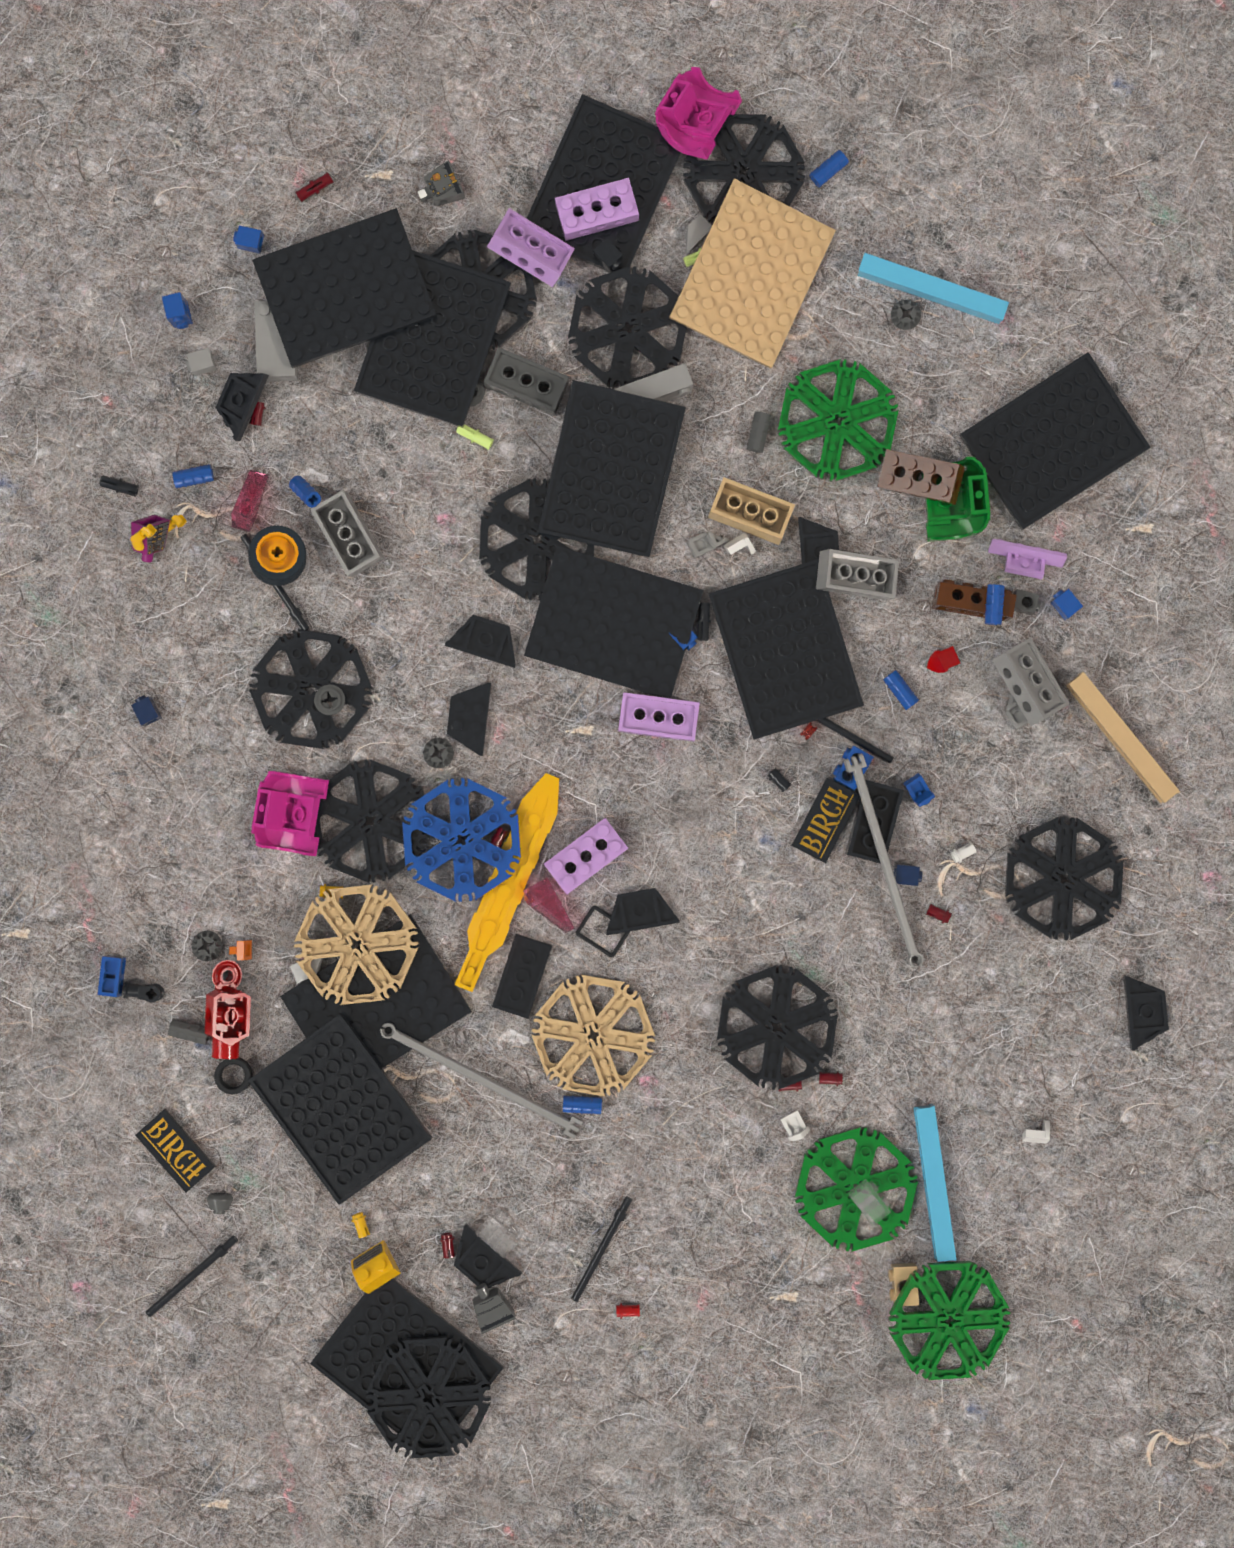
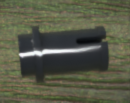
[767,768,791,793]

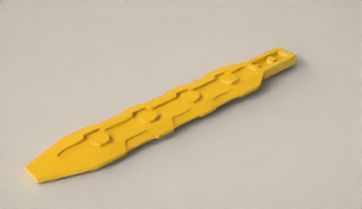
[455,773,559,992]

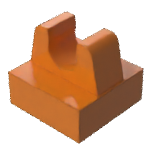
[229,940,252,960]

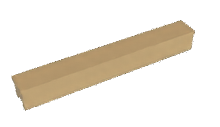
[1065,672,1180,804]

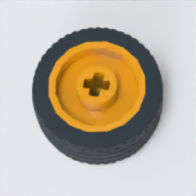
[248,525,306,586]

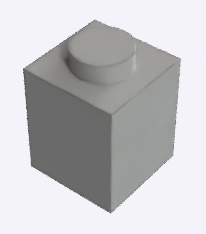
[185,348,217,376]

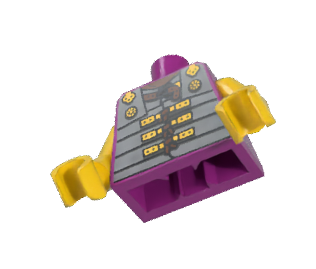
[130,514,187,563]

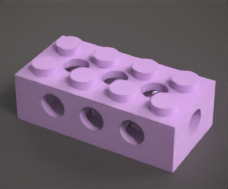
[555,178,639,241]
[487,208,575,287]
[618,692,700,742]
[544,818,628,895]

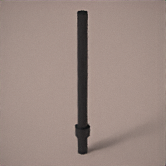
[240,534,310,632]
[817,718,894,764]
[571,1196,633,1302]
[146,1235,238,1317]

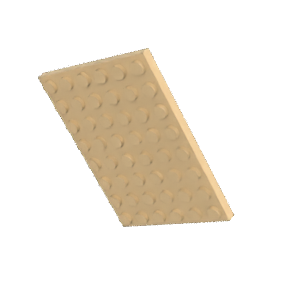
[669,178,836,369]

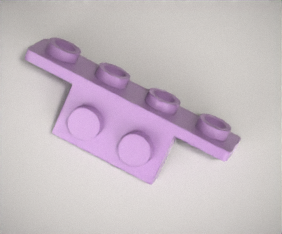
[988,539,1067,579]

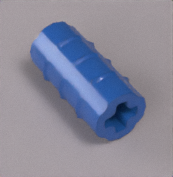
[809,150,849,188]
[172,464,214,489]
[289,475,321,508]
[985,584,1005,625]
[883,670,919,710]
[563,1096,602,1115]

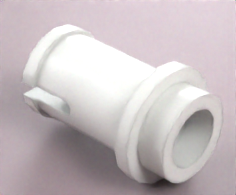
[950,842,977,863]

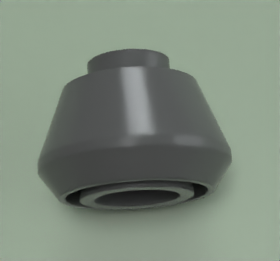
[207,1193,233,1214]

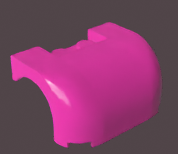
[655,67,742,160]
[251,771,329,856]

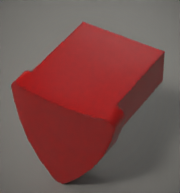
[927,646,961,673]

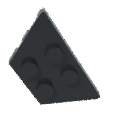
[216,373,269,441]
[798,517,839,564]
[445,615,516,668]
[447,683,492,756]
[606,888,680,935]
[1123,976,1169,1051]
[454,1223,522,1289]

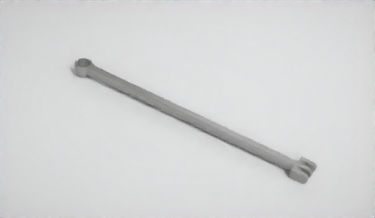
[844,753,924,968]
[380,1023,584,1139]

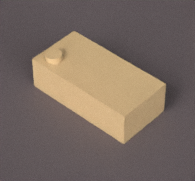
[708,477,795,545]

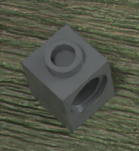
[1013,589,1041,615]

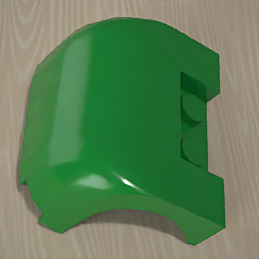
[921,457,990,542]

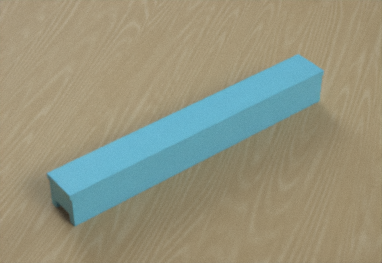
[857,253,1009,324]
[913,1104,957,1262]

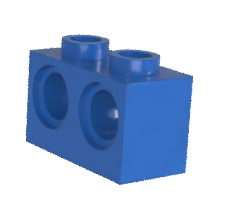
[162,292,193,329]
[833,746,874,791]
[97,955,126,997]

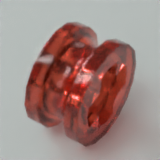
[799,722,818,741]

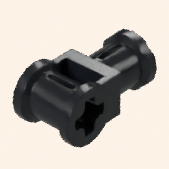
[123,981,165,1003]

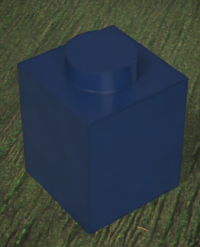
[131,695,162,727]
[894,864,923,886]

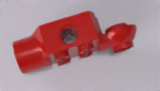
[205,960,251,1059]

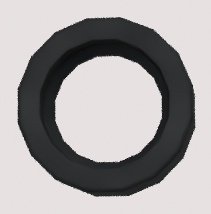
[214,1058,253,1095]

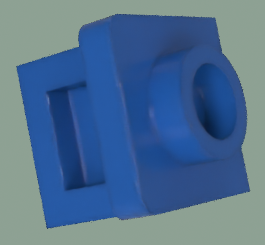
[903,773,935,807]

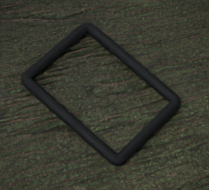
[576,906,630,957]

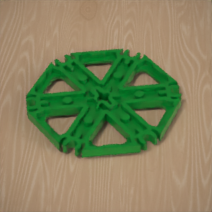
[777,359,899,482]
[794,1126,918,1252]
[888,1261,1010,1380]

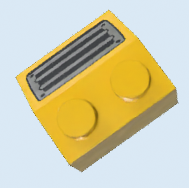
[351,1240,401,1294]

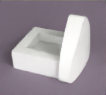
[723,533,756,555]
[780,1110,810,1141]
[1022,1120,1050,1144]

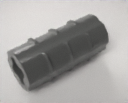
[747,411,771,453]
[168,1019,209,1045]

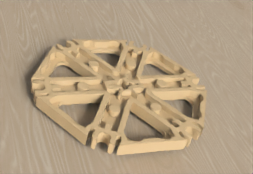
[294,884,419,1005]
[531,974,655,1097]

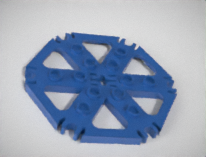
[402,778,521,902]

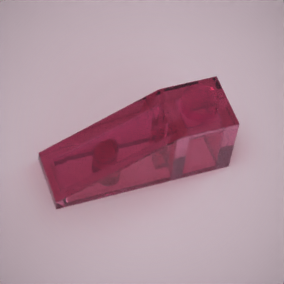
[231,470,268,532]
[523,878,575,933]

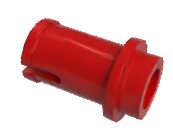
[616,1303,640,1319]

